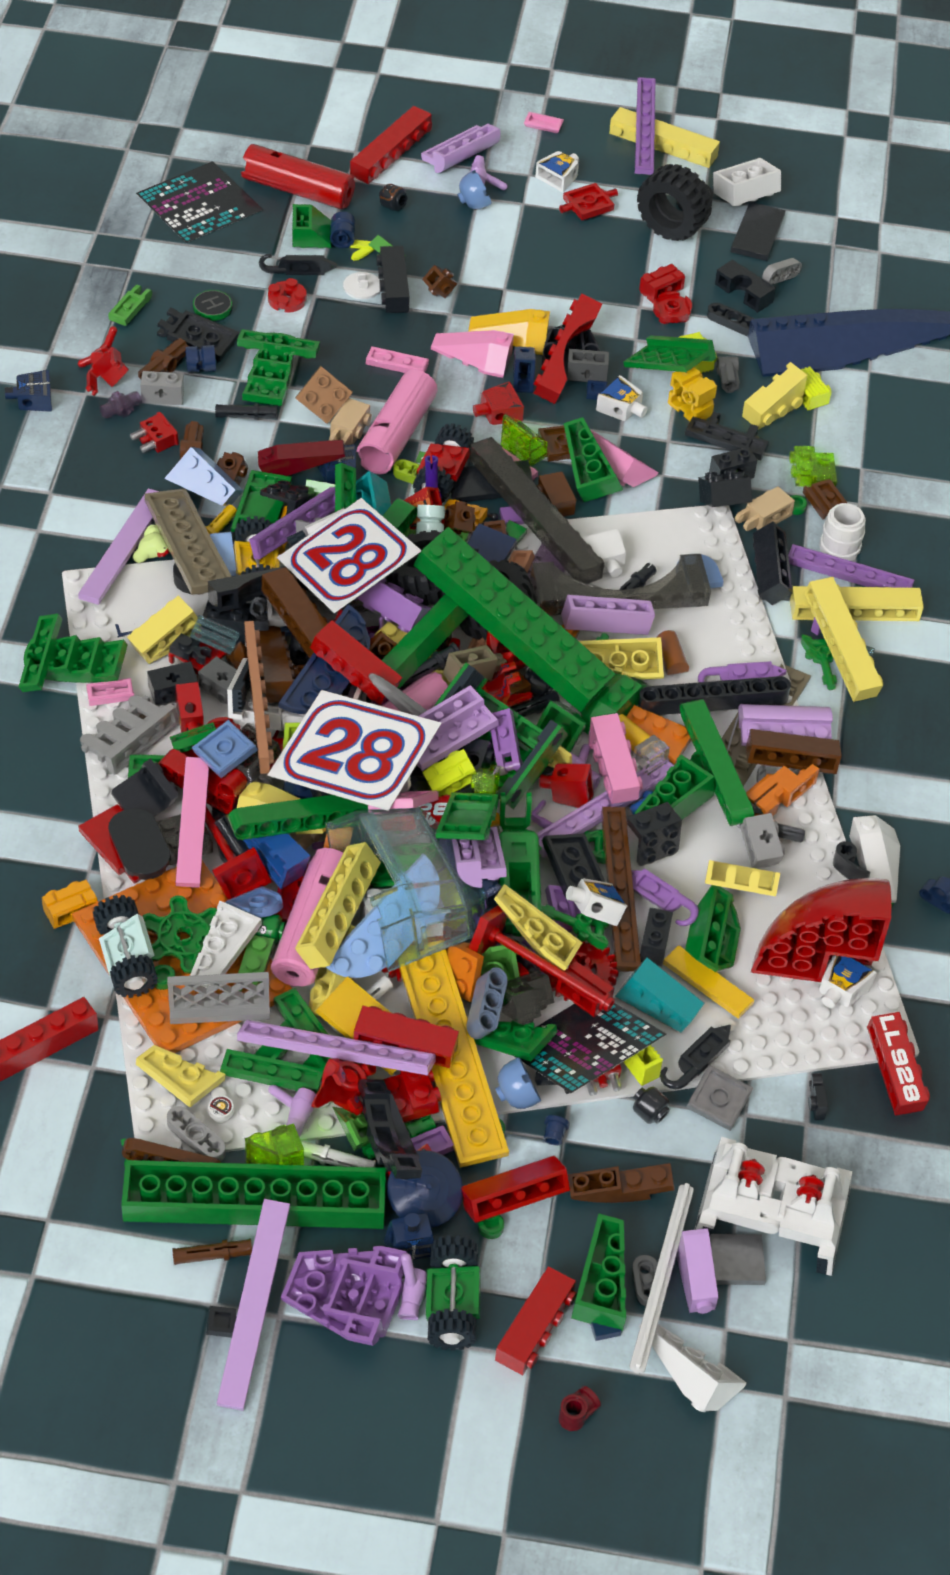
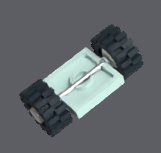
[93,895,158,998]

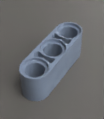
[466,967,507,1039]

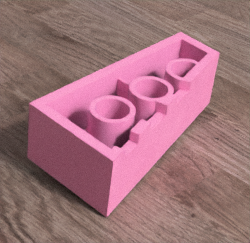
[588,713,643,804]

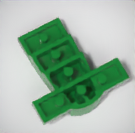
[237,329,320,406]
[18,614,128,692]

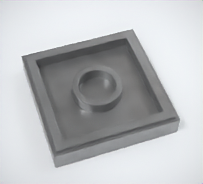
[686,1065,753,1131]
[710,1234,766,1285]

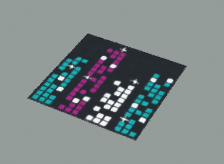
[136,161,263,243]
[514,1003,667,1094]

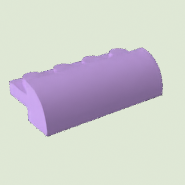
[421,124,500,173]
[417,685,498,771]
[738,704,833,746]
[451,827,506,888]

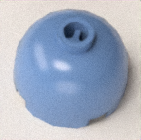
[457,170,492,209]
[495,1057,541,1109]

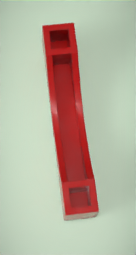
[533,293,602,404]

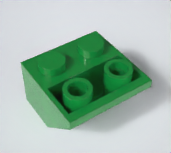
[292,204,331,248]

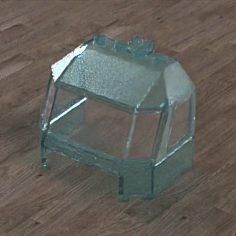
[325,807,487,972]

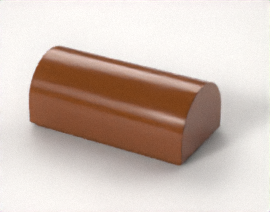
[656,630,689,675]

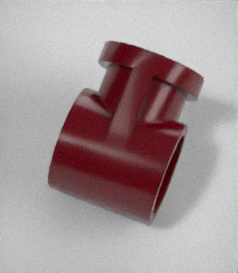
[558,1386,601,1431]

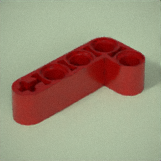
[158,749,247,814]

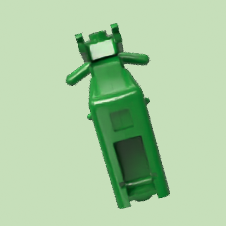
[498,792,542,937]

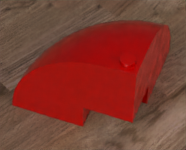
[751,878,891,982]

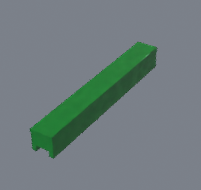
[382,594,469,689]

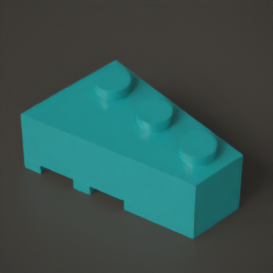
[615,958,704,1033]

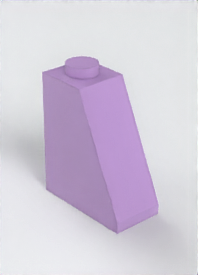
[676,1228,718,1314]

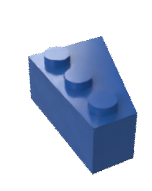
[243,833,310,890]

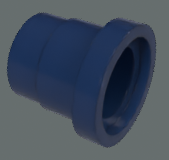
[543,1115,570,1146]

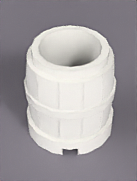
[819,503,866,561]

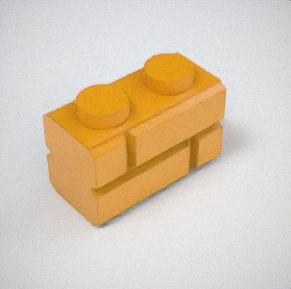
[42,880,98,929]

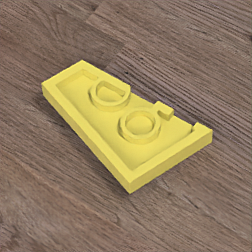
[136,1045,226,1107]

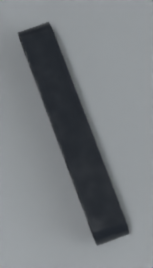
[638,676,791,715]

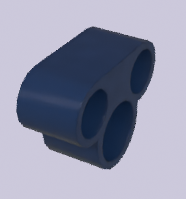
[919,876,950,914]

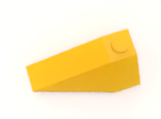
[468,309,550,355]

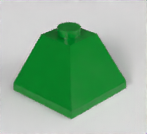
[536,700,587,752]

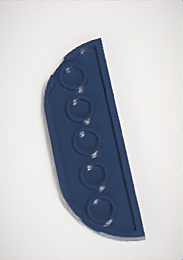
[278,604,370,714]

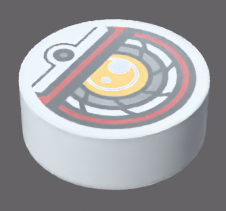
[208,1095,234,1122]

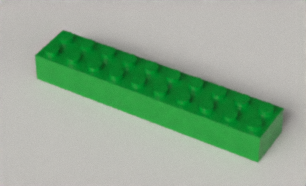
[413,527,615,713]
[121,1160,386,1229]

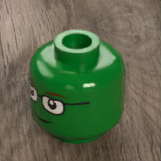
[255,914,286,946]

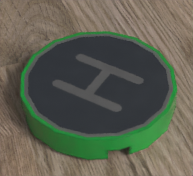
[193,290,232,321]

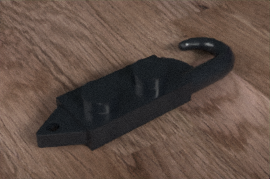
[258,254,337,275]
[660,1025,731,1090]

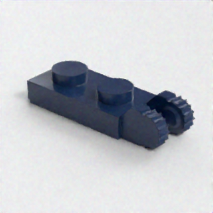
[481,878,501,898]

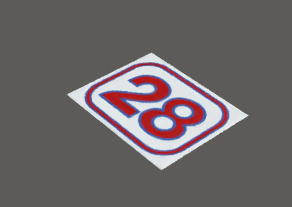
[277,498,421,613]
[267,690,441,811]

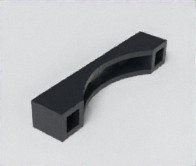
[208,566,310,612]

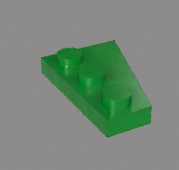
[474,1021,557,1061]

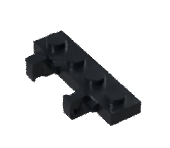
[685,411,769,461]

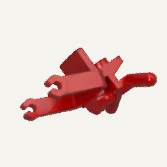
[78,326,129,396]

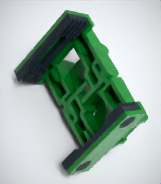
[434,663,568,810]

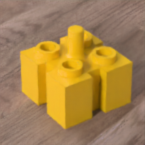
[668,367,717,421]

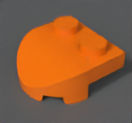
[447,942,484,1002]

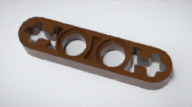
[122,1138,221,1163]

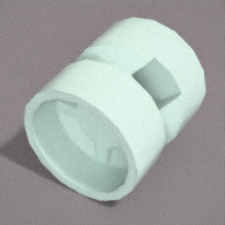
[416,505,445,534]

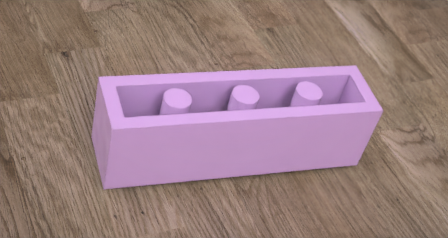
[561,595,655,635]

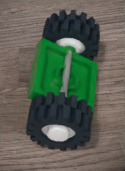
[426,1235,481,1351]

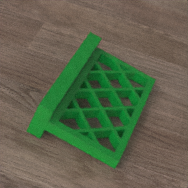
[623,335,717,372]

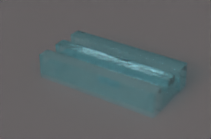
[190,615,240,655]

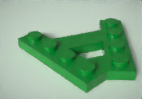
[220,988,331,1094]

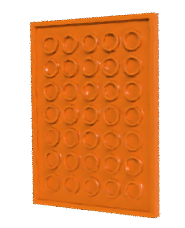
[72,860,292,1053]

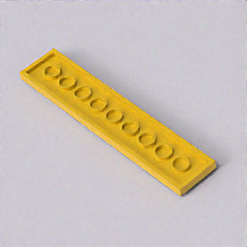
[396,937,509,1168]

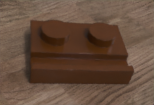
[803,479,847,520]

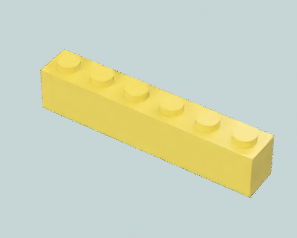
[609,107,720,168]
[804,577,883,702]
[790,586,923,621]

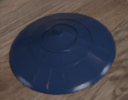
[387,1150,463,1228]

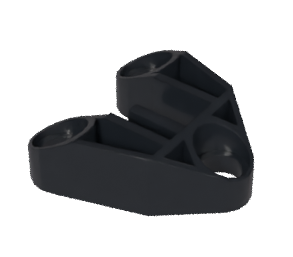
[542,325,600,365]

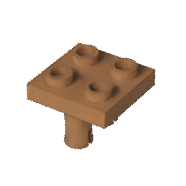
[295,366,353,424]

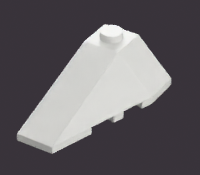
[849,815,900,903]
[639,1324,746,1412]

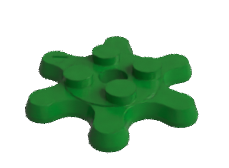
[142,895,217,974]

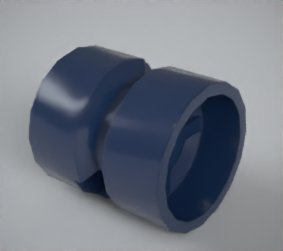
[330,212,355,248]
[185,345,216,373]

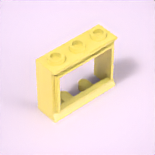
[705,860,780,896]

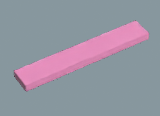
[176,757,209,888]

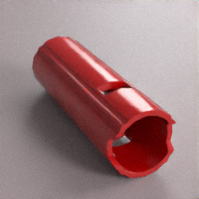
[241,144,355,210]

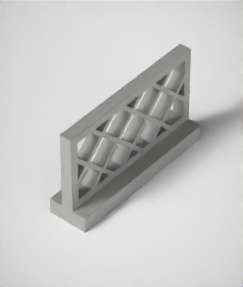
[167,972,270,1024]

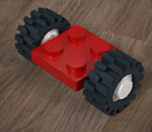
[413,423,475,503]

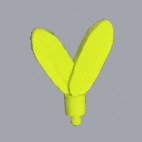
[349,240,374,261]

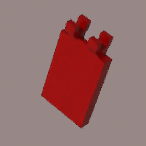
[78,804,142,884]

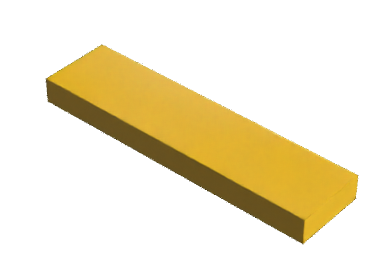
[663,945,754,1019]

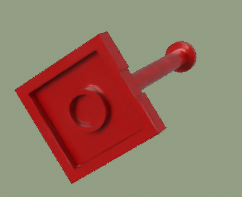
[205,806,272,900]
[469,905,615,1012]

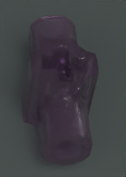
[100,391,142,418]

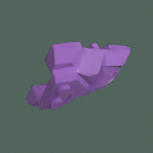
[281,1246,407,1346]

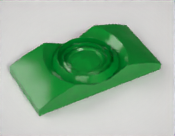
[231,470,292,532]
[436,792,499,840]

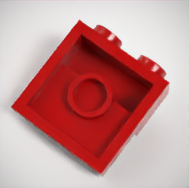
[384,1069,442,1122]

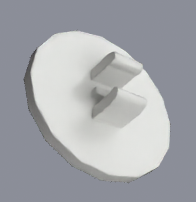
[343,272,380,299]

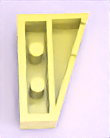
[742,362,807,430]
[127,595,201,664]

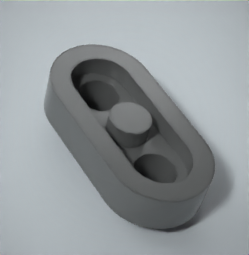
[632,1255,658,1306]

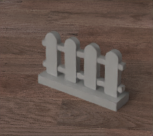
[80,695,179,775]

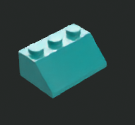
[356,471,391,516]

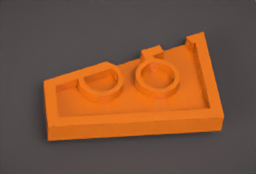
[626,705,691,765]

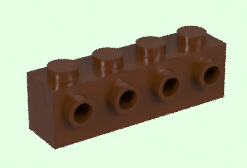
[746,729,842,774]

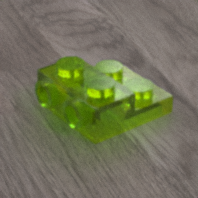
[789,446,837,487]
[471,765,501,794]

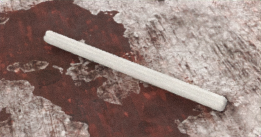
[629,1183,694,1374]

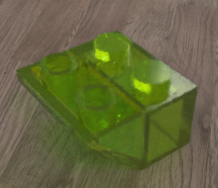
[501,414,548,466]
[245,1123,304,1165]

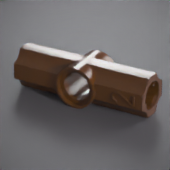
[138,338,188,379]
[179,421,204,461]

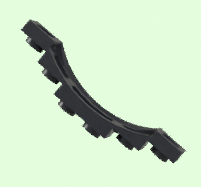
[358,1079,422,1180]

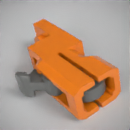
[746,764,819,817]

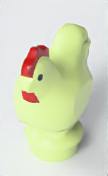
[133,525,169,563]

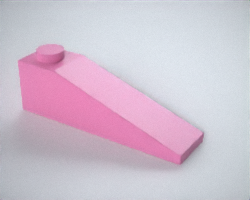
[431,330,514,378]
[591,430,658,487]

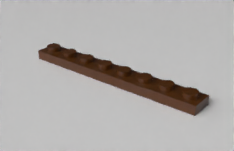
[601,807,641,972]

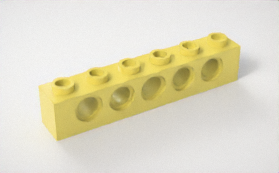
[295,842,381,969]

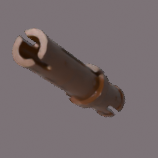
[172,1238,252,1265]

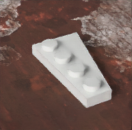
[190,901,262,988]

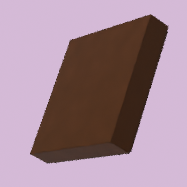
[538,425,571,462]

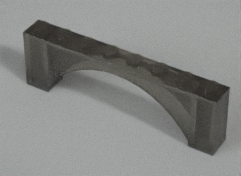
[530,554,711,616]

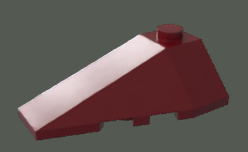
[258,440,345,476]

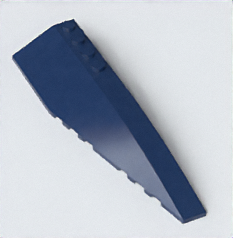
[748,309,950,377]

